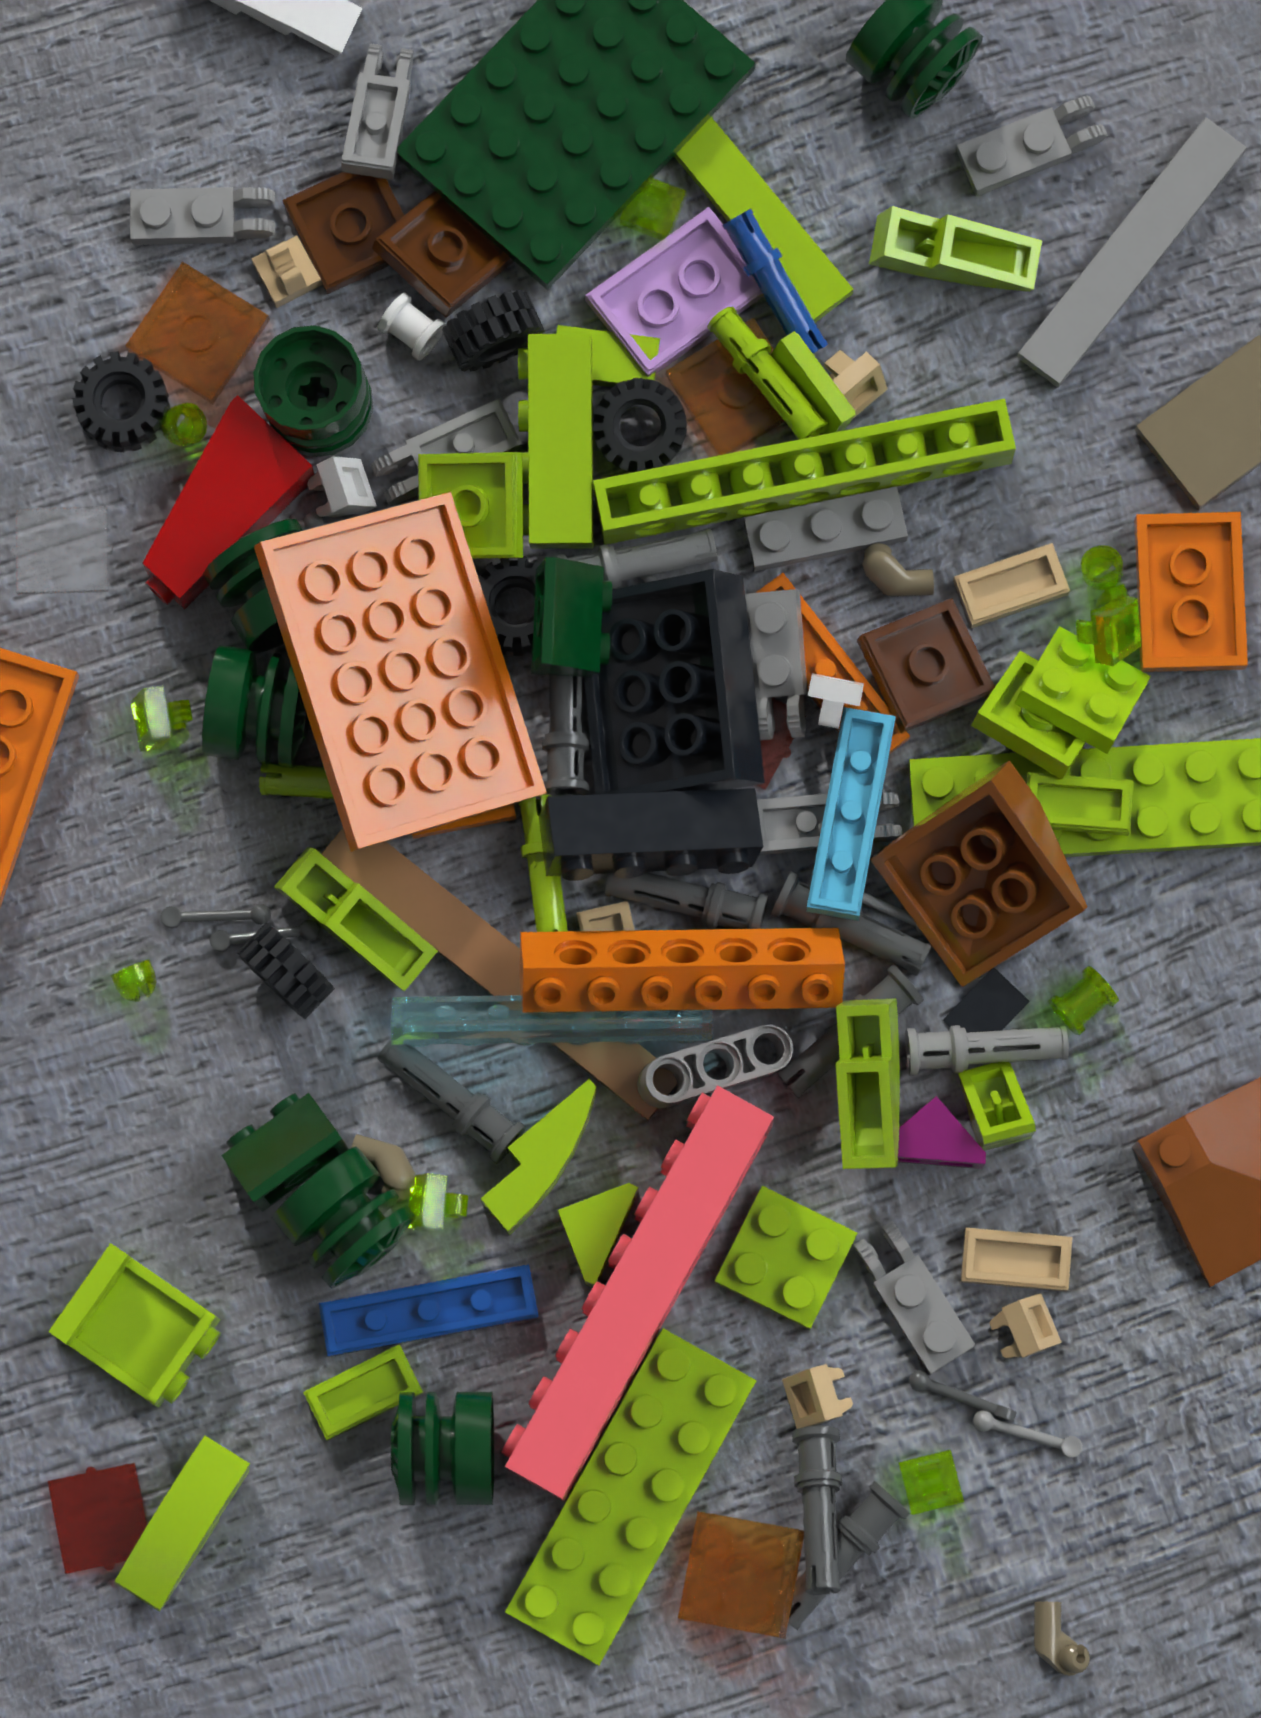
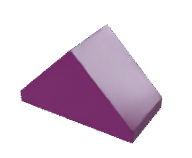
[898,1096,986,1169]

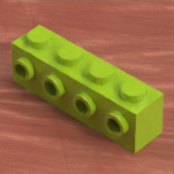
[518,333,593,549]

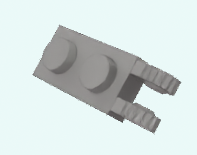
[341,43,414,180]
[956,95,1108,196]
[130,187,275,245]
[370,399,522,505]
[745,589,808,740]
[757,792,902,855]
[854,1221,976,1375]

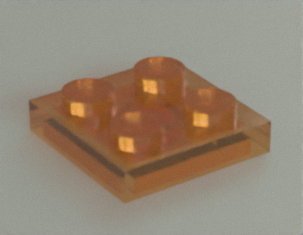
[678,1511,804,1639]

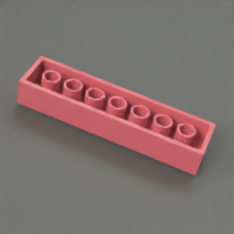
[501,1085,774,1502]

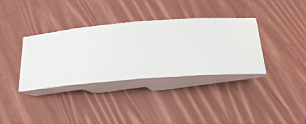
[210,0,362,56]

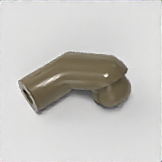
[862,543,934,597]
[351,1134,416,1202]
[1034,1601,1090,1676]

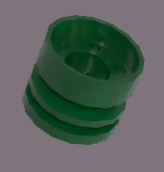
[845,0,983,118]
[253,325,373,457]
[203,519,303,653]
[202,646,310,768]
[272,1146,416,1289]
[391,1392,494,1505]

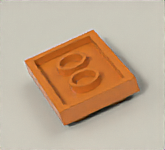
[1134,512,1248,672]

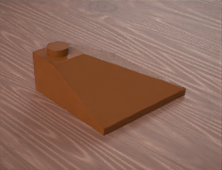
[870,760,1087,987]
[1132,1077,1261,1288]

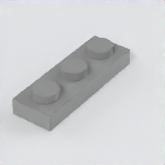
[744,486,908,572]

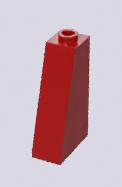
[142,395,315,610]

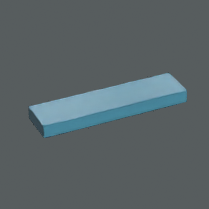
[806,707,896,921]

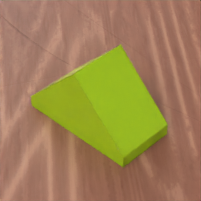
[958,1062,1036,1151]
[558,1183,639,1288]

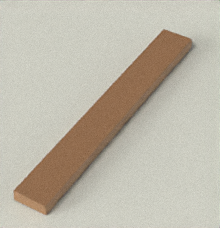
[321,828,677,1121]

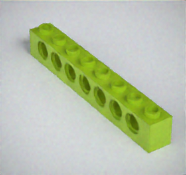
[593,399,1016,545]

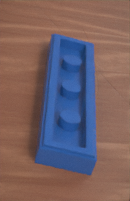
[318,1264,539,1357]

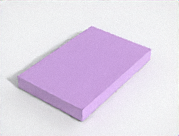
[585,207,764,377]

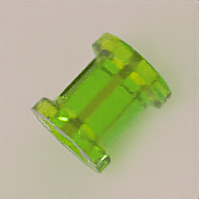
[1048,965,1119,1035]

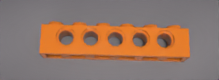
[519,928,845,1013]

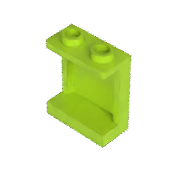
[48,1243,221,1408]

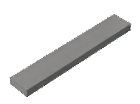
[1017,117,1247,388]

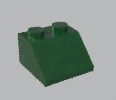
[531,557,612,678]
[221,1093,348,1212]

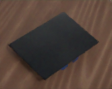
[943,967,1030,1033]

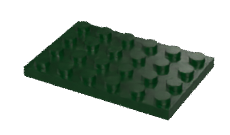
[397,0,756,290]

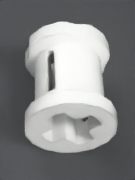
[377,293,446,361]

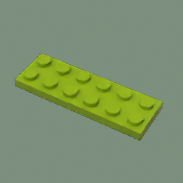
[505,1328,757,1666]

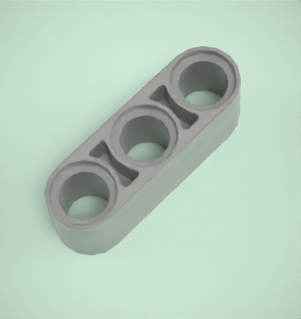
[637,1024,793,1108]

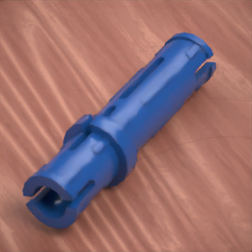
[722,209,828,353]

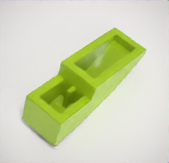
[869,206,1042,292]
[274,847,438,992]
[835,998,900,1169]
[480,1079,597,1236]
[115,1435,250,1612]

